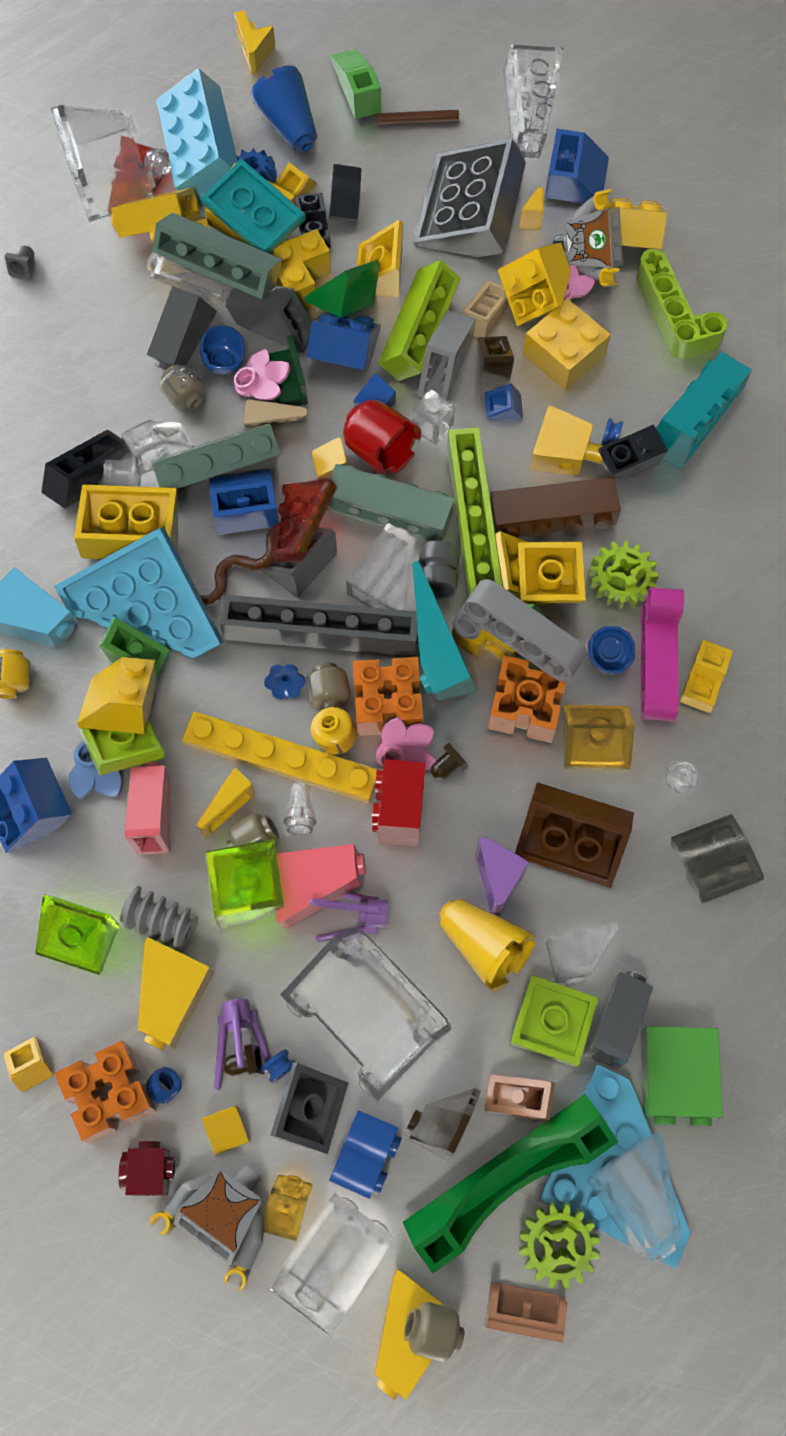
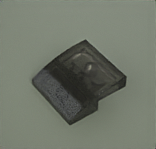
[671,814,764,904]

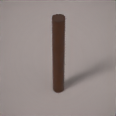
[376,109,459,125]

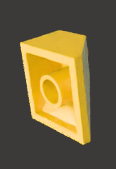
[517,542,586,603]

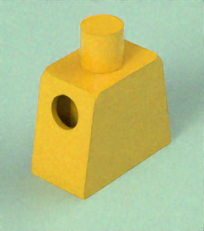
[530,405,604,476]

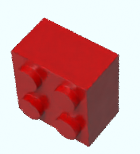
[372,759,425,847]

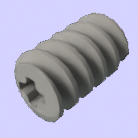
[120,885,198,952]

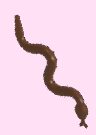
[200,516,318,606]

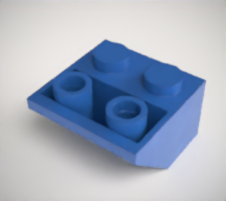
[545,129,609,203]
[306,312,381,370]
[209,469,279,535]
[0,757,72,853]

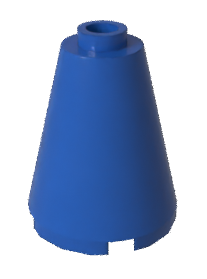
[250,65,317,152]

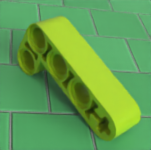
[636,249,728,359]

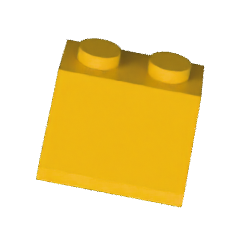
[77,657,156,734]

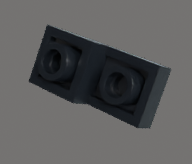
[328,164,362,223]
[295,193,331,248]

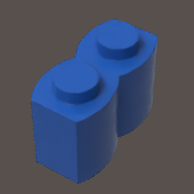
[329,1110,402,1199]

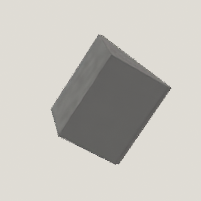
[261,526,337,598]
[270,1062,348,1154]

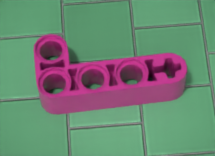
[641,587,684,722]

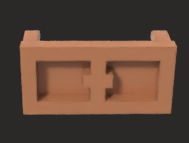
[485,1282,567,1343]

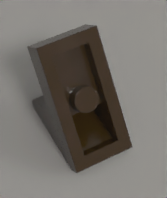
[477,336,514,382]

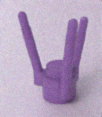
[310,892,388,942]
[214,999,271,1090]

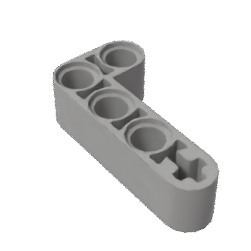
[452,579,587,682]

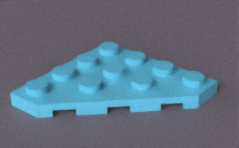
[54,527,224,658]
[539,1064,690,1269]

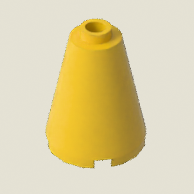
[439,899,536,992]

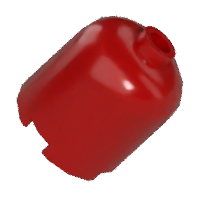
[343,400,421,476]

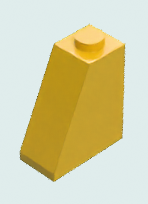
[111,187,201,238]
[138,937,214,1051]
[375,1269,460,1400]

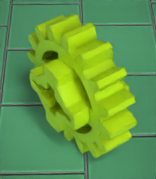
[588,541,659,609]
[519,1201,600,1289]

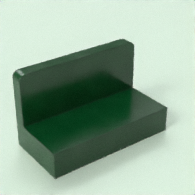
[269,335,308,406]

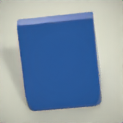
[353,373,396,407]
[485,383,523,421]

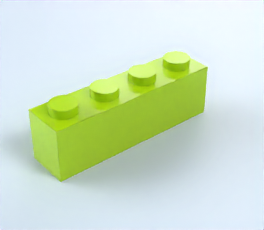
[378,260,461,381]

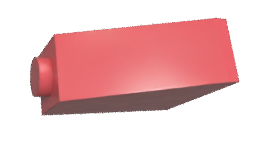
[125,762,170,854]
[272,844,366,928]

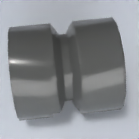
[419,541,460,599]

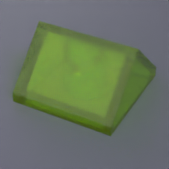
[35,894,120,975]

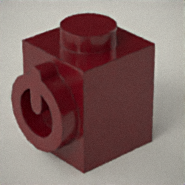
[118,1141,176,1196]

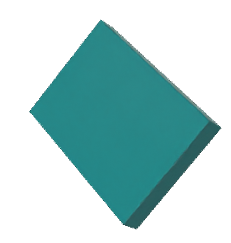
[200,158,306,254]

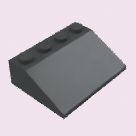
[413,138,526,257]

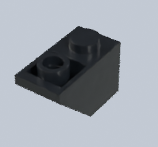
[598,424,668,477]

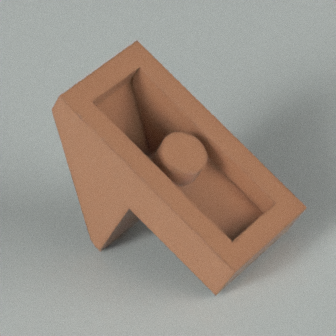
[484,1074,555,1122]

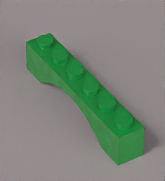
[403,1094,618,1273]

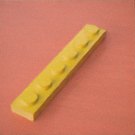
[182,711,378,804]

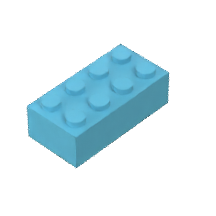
[156,68,238,204]

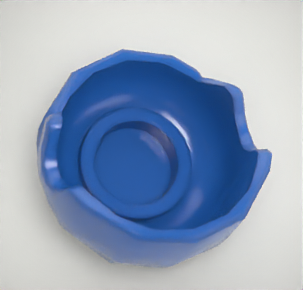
[200,325,245,375]
[587,626,636,675]

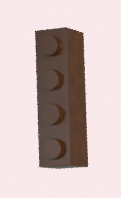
[490,477,621,538]

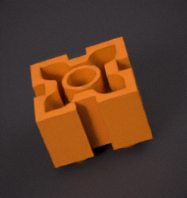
[487,655,566,743]
[353,657,423,736]
[54,1040,157,1144]

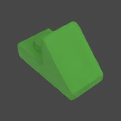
[99,617,170,678]

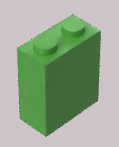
[640,1026,723,1127]

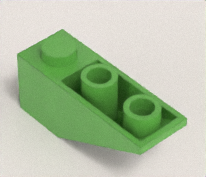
[330,48,381,119]

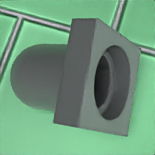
[4,245,34,280]

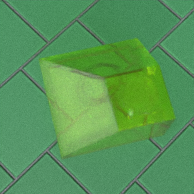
[205,839,285,929]

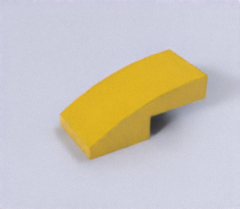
[452,628,519,660]
[680,640,733,713]

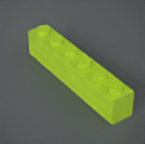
[447,427,502,599]

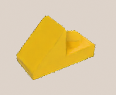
[234,10,275,74]

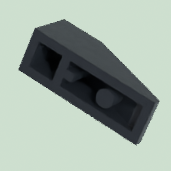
[41,429,131,509]

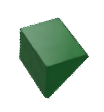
[304,259,380,318]

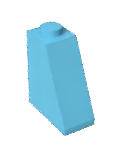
[0,567,77,647]

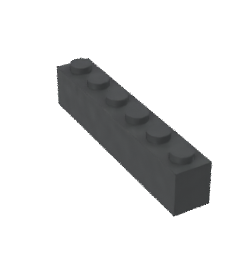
[220,595,418,657]

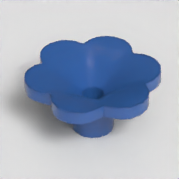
[264,664,306,699]

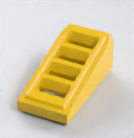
[196,767,255,838]

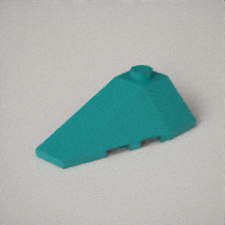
[412,561,477,700]

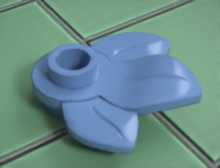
[69,742,122,799]

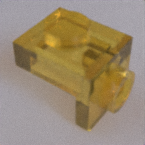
[264,1174,313,1242]

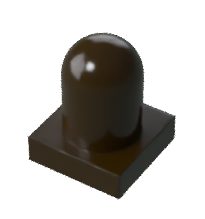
[431,742,469,780]
[223,1044,264,1077]

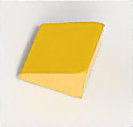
[275,162,317,196]
[519,187,544,230]
[311,438,347,479]
[3,1036,53,1092]
[202,1106,249,1155]

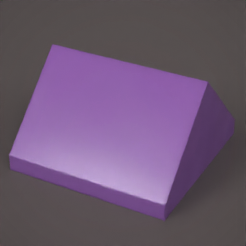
[475,837,529,917]

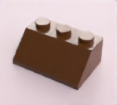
[515,782,634,888]

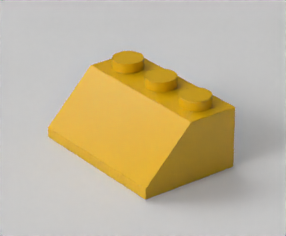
[74,485,178,559]

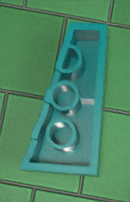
[656,351,752,470]

